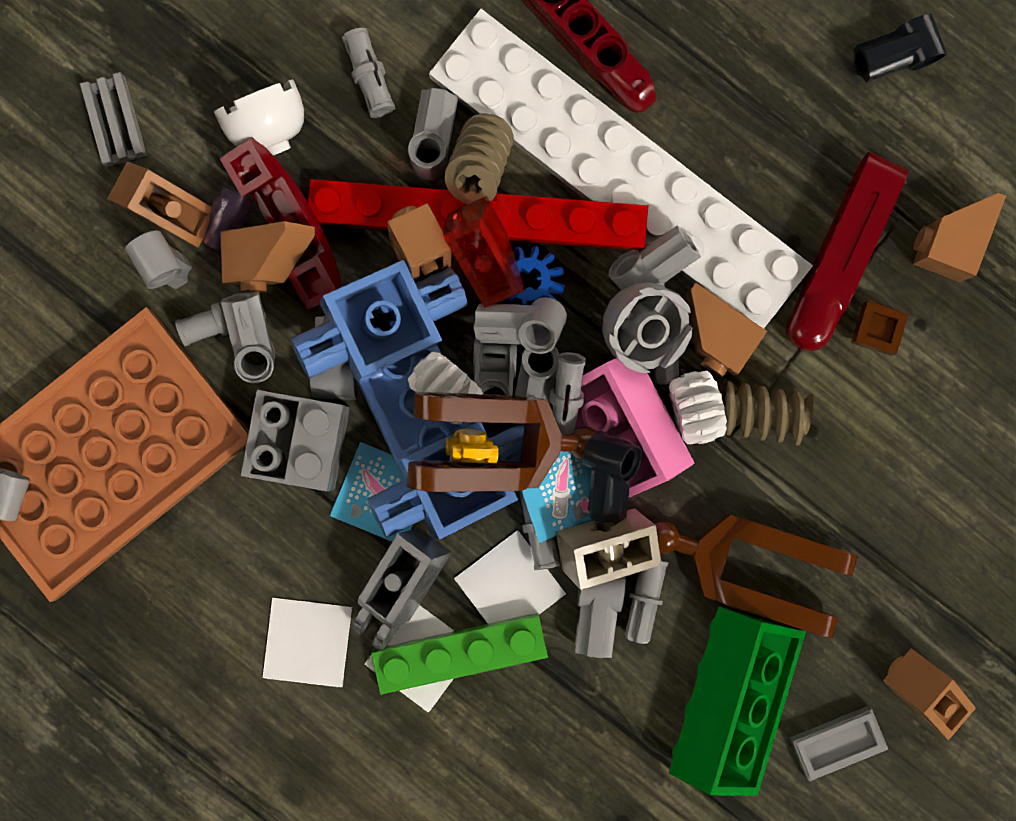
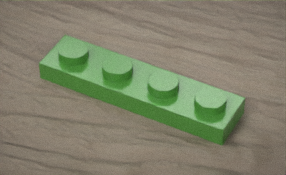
[371,613,548,695]

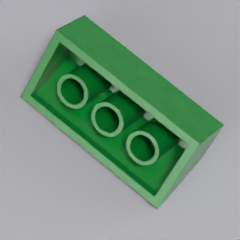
[669,606,806,796]

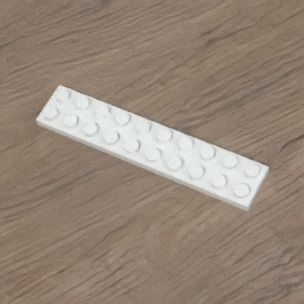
[429,9,813,329]

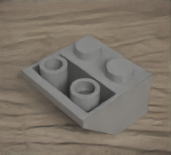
[241,390,350,491]

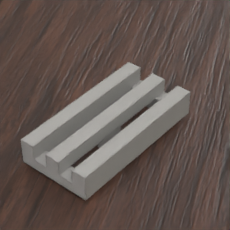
[80,72,147,167]

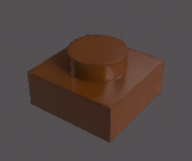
[851,301,909,356]

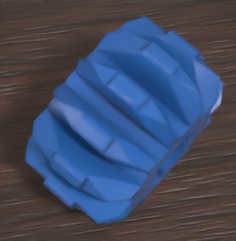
[493,246,565,305]

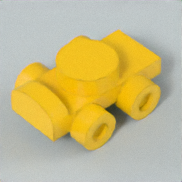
[446,428,498,463]

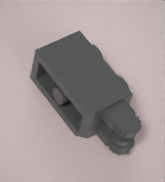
[351,527,452,651]

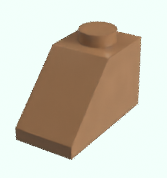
[107,162,218,248]
[913,193,1006,282]
[387,203,452,282]
[221,221,315,293]
[685,283,768,378]
[883,648,976,740]

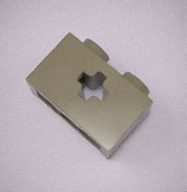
[556,508,662,590]

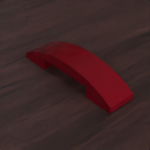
[219,137,342,310]

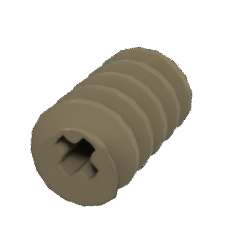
[445,113,514,206]
[721,381,814,446]

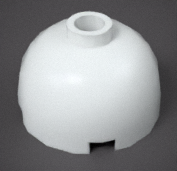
[214,79,304,156]

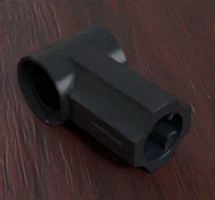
[853,14,947,82]
[583,431,642,523]

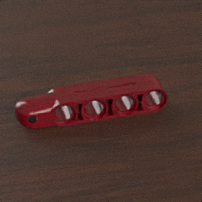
[521,0,656,113]
[786,151,909,352]

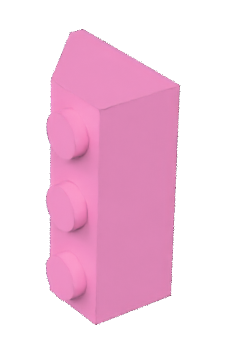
[563,358,695,498]

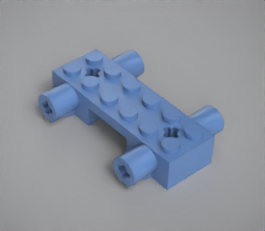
[290,260,525,540]

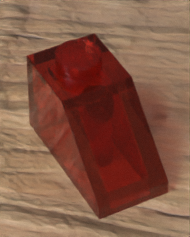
[443,196,524,308]

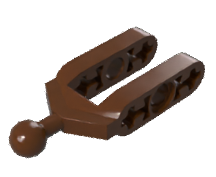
[406,392,597,492]
[654,514,858,639]

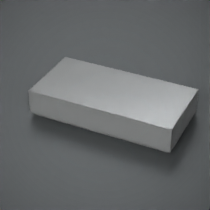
[789,706,888,781]

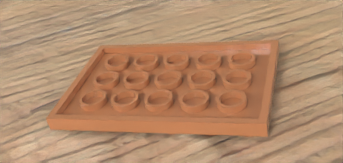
[0,307,249,602]

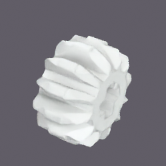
[408,352,483,425]
[669,371,727,444]

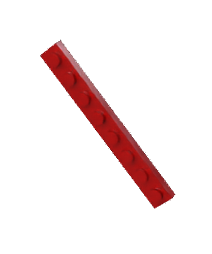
[308,179,649,251]

